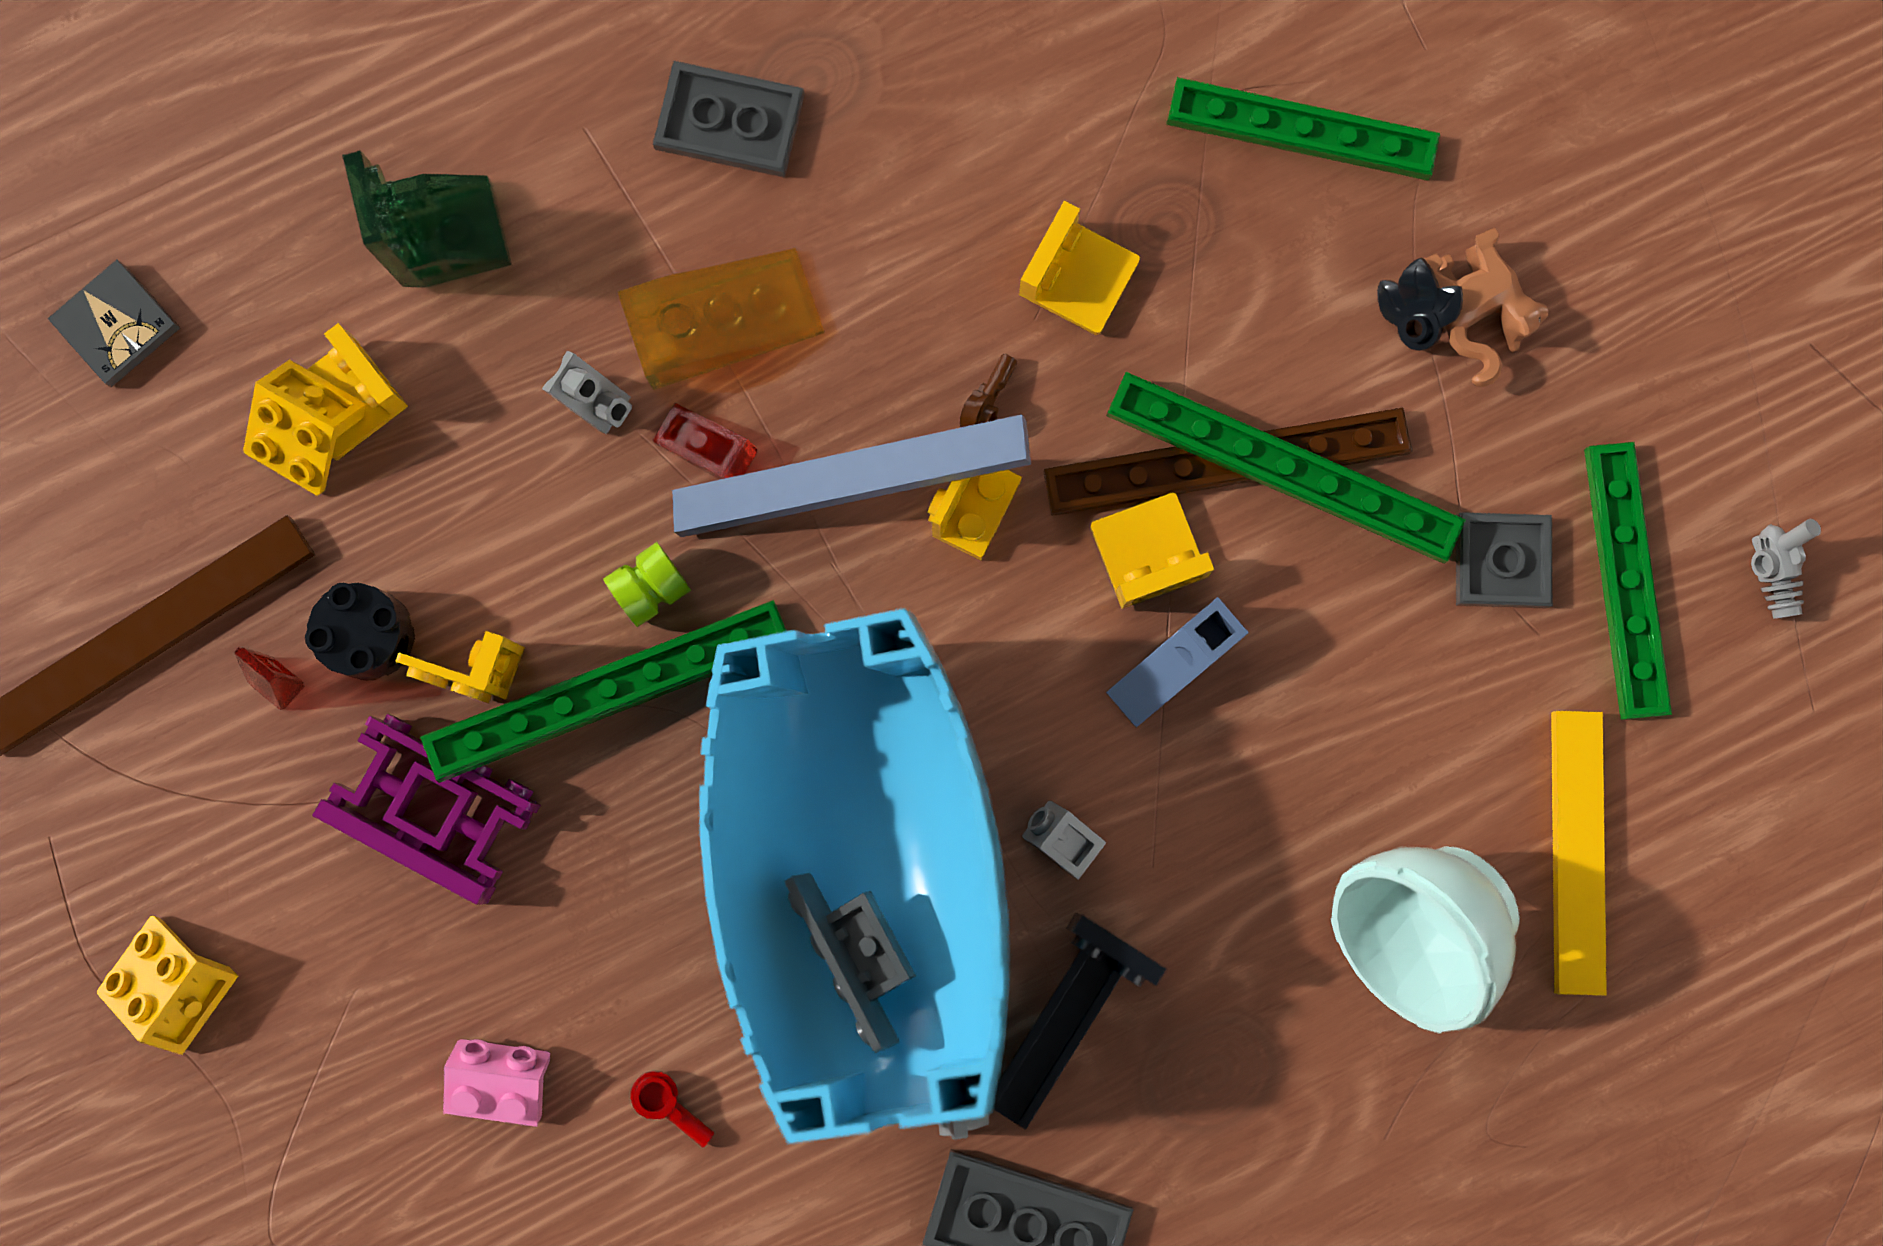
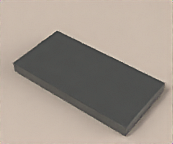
[922,1149,1133,1246]

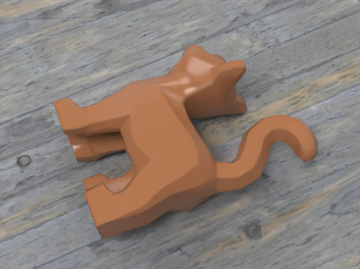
[1425,227,1548,387]

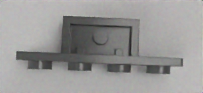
[785,873,916,1053]

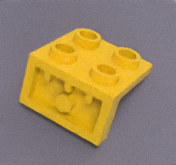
[1019,201,1140,335]
[307,323,408,460]
[243,359,367,496]
[927,470,1022,561]
[1090,493,1215,609]
[395,631,524,703]
[97,916,238,1055]

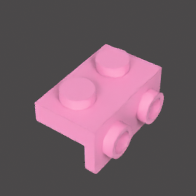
[443,1039,550,1127]

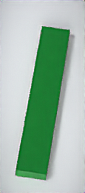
[1166,77,1440,181]
[1584,442,1672,720]

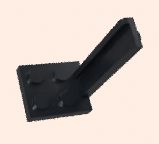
[993,913,1167,1130]

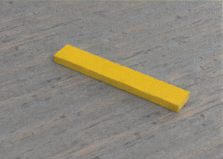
[1551,711,1607,996]

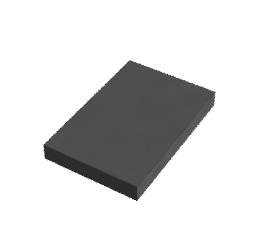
[653,61,805,178]

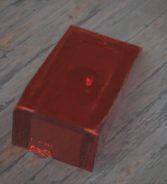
[652,403,757,480]
[234,647,305,710]

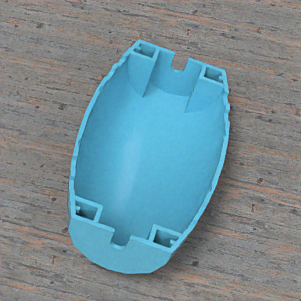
[699,609,1009,1144]

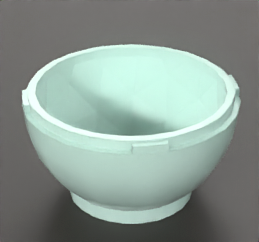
[1331,846,1519,1033]

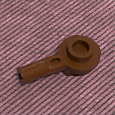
[960,354,1017,427]

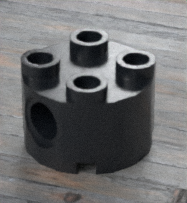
[305,582,415,681]

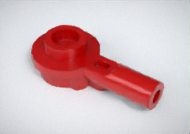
[630,1071,715,1148]

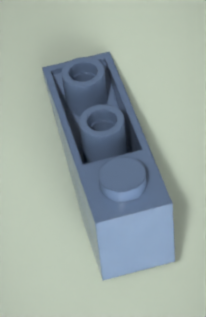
[1106,597,1249,728]

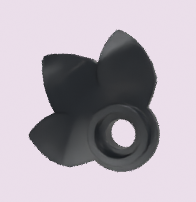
[1377,258,1463,351]

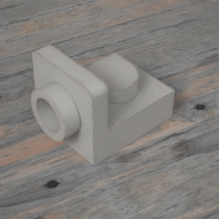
[1022,801,1107,880]

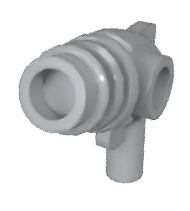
[1751,519,1821,619]

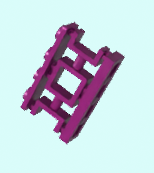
[312,713,541,905]

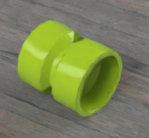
[603,542,691,627]

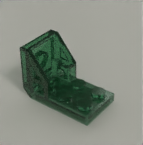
[342,150,512,288]

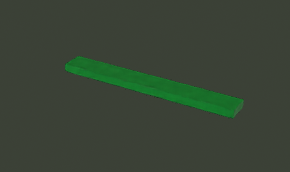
[1106,372,1466,564]
[420,600,787,783]

